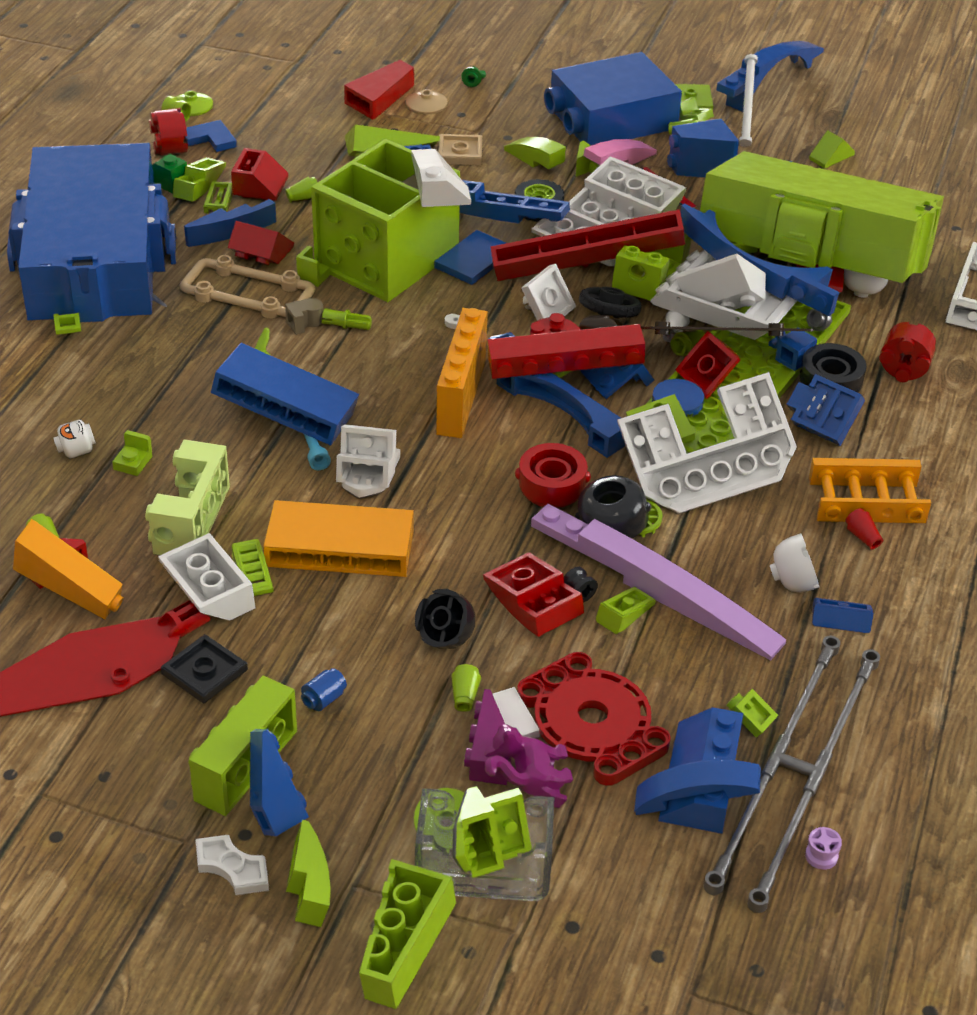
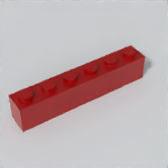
[487,324,645,379]

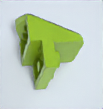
[452,786,532,878]

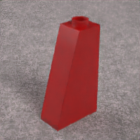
[344,60,414,120]

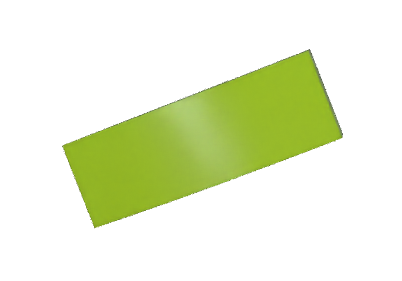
[504,137,566,169]
[173,157,226,202]
[286,820,331,927]

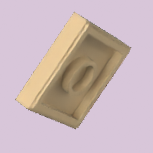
[438,134,482,165]

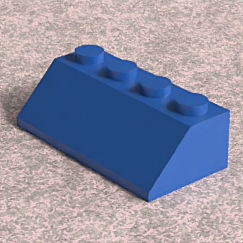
[658,707,743,834]

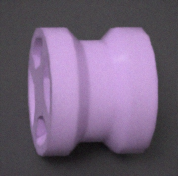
[805,827,842,870]

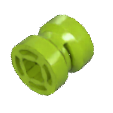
[161,96,192,122]

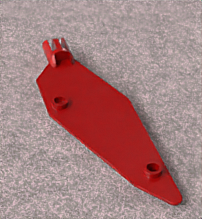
[0,599,211,717]

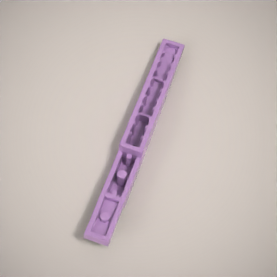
[531,504,786,661]

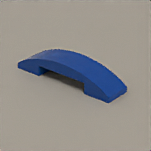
[634,760,761,815]

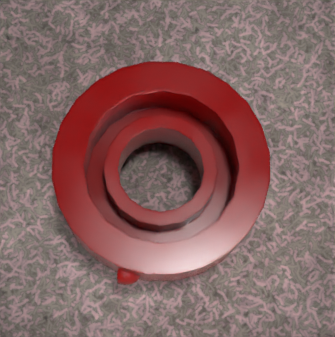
[515,443,591,508]

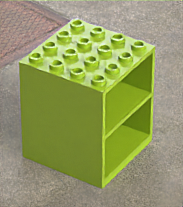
[311,139,460,302]

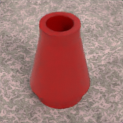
[845,508,884,550]

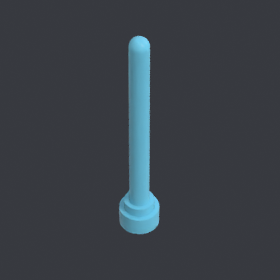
[304,434,331,471]

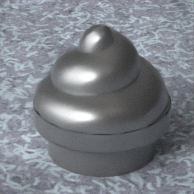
[807,309,832,331]

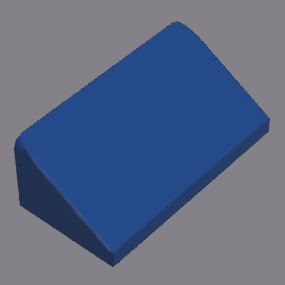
[812,598,873,633]

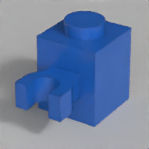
[768,327,817,371]

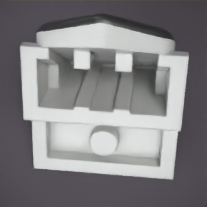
[336,424,400,499]

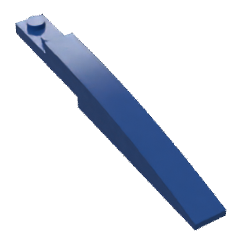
[459,180,570,223]

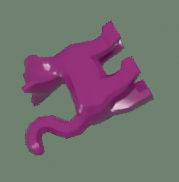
[484,724,573,808]

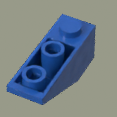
[250,729,309,836]

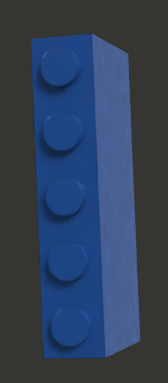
[210,343,359,445]

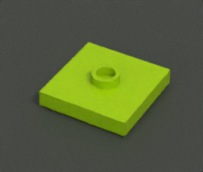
[675,84,713,110]

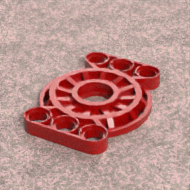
[517,652,671,786]

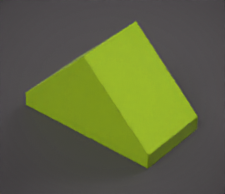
[809,130,855,169]

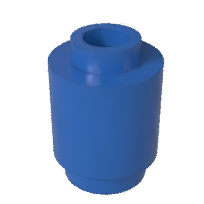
[301,668,347,711]

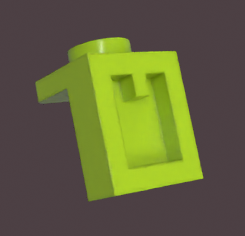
[112,430,153,476]
[726,689,778,738]

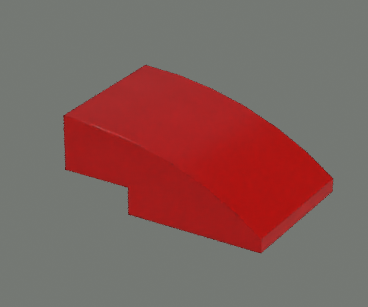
[483,552,584,637]

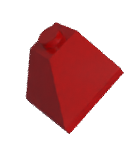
[675,331,741,399]

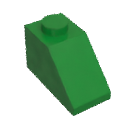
[152,154,187,194]

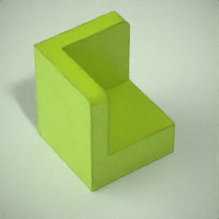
[296,246,330,287]

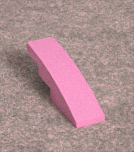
[584,139,657,165]

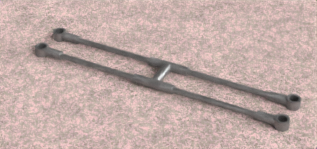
[704,636,880,913]

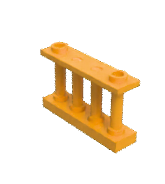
[809,458,931,523]

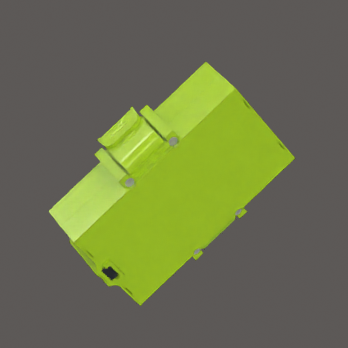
[700,151,944,283]

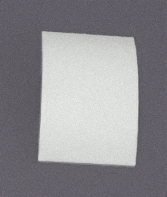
[532,156,686,266]

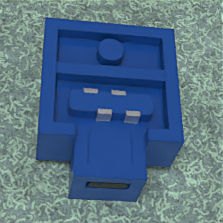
[787,374,865,446]

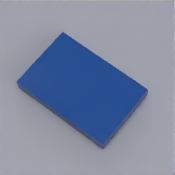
[434,230,506,285]

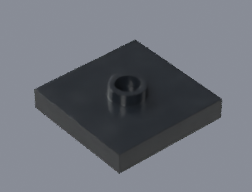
[161,634,248,704]

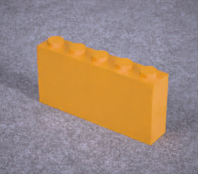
[436,308,488,438]
[263,500,414,577]

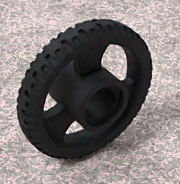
[579,287,642,318]

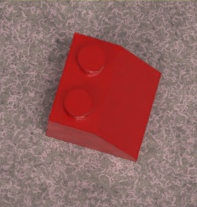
[227,221,295,266]

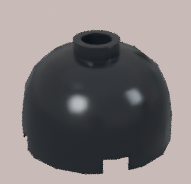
[415,589,476,649]

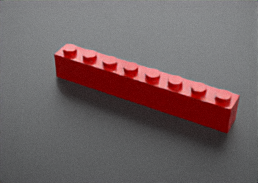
[490,209,685,281]

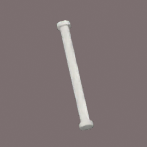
[739,54,758,147]

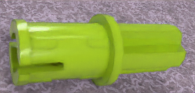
[322,308,372,330]

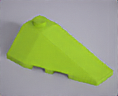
[345,125,440,158]

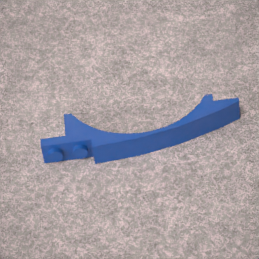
[716,41,824,112]
[680,204,839,316]

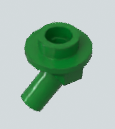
[461,66,486,87]

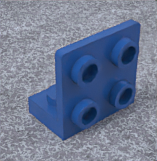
[580,363,654,399]

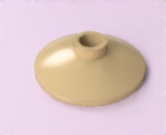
[406,89,448,114]

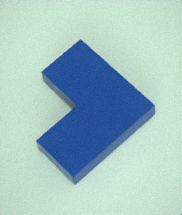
[183,120,237,152]

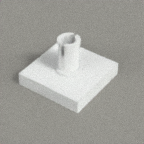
[521,264,576,321]

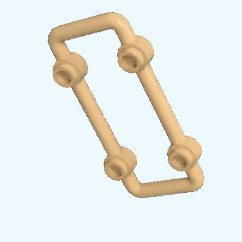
[180,255,315,318]

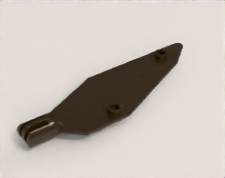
[579,315,814,336]

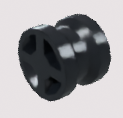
[564,566,598,603]

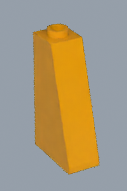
[13,519,124,619]

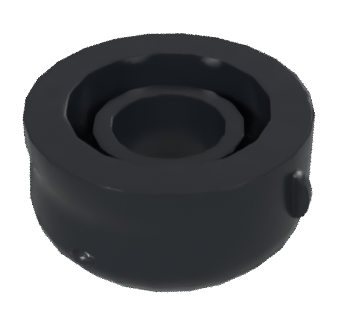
[799,343,867,393]
[575,475,651,539]

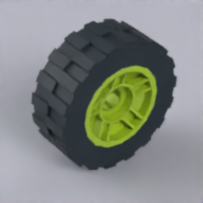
[514,179,564,222]

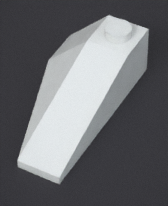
[411,149,471,207]

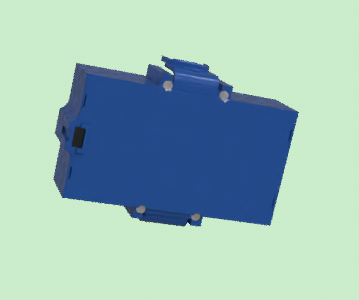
[7,143,176,322]

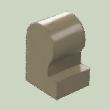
[285,298,324,335]

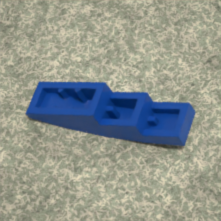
[184,199,276,247]

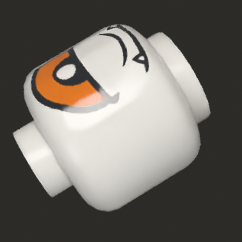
[53,420,96,458]

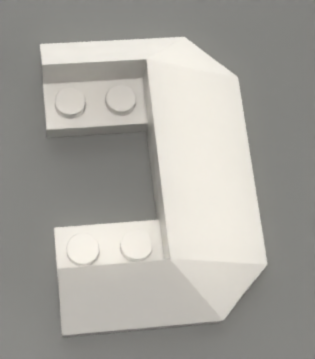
[617,372,797,514]

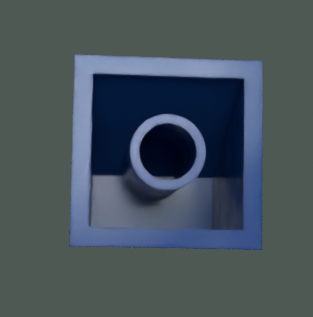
[667,118,739,178]

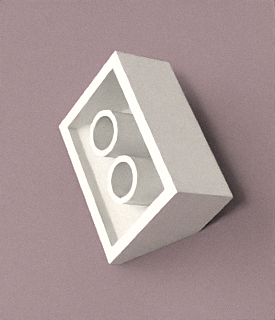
[676,254,766,310]
[158,533,255,620]

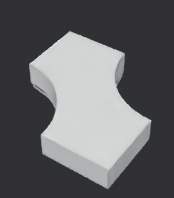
[195,835,269,895]

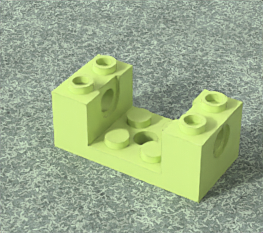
[145,440,230,555]

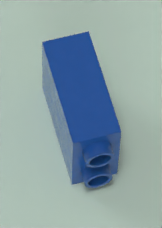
[544,52,682,146]

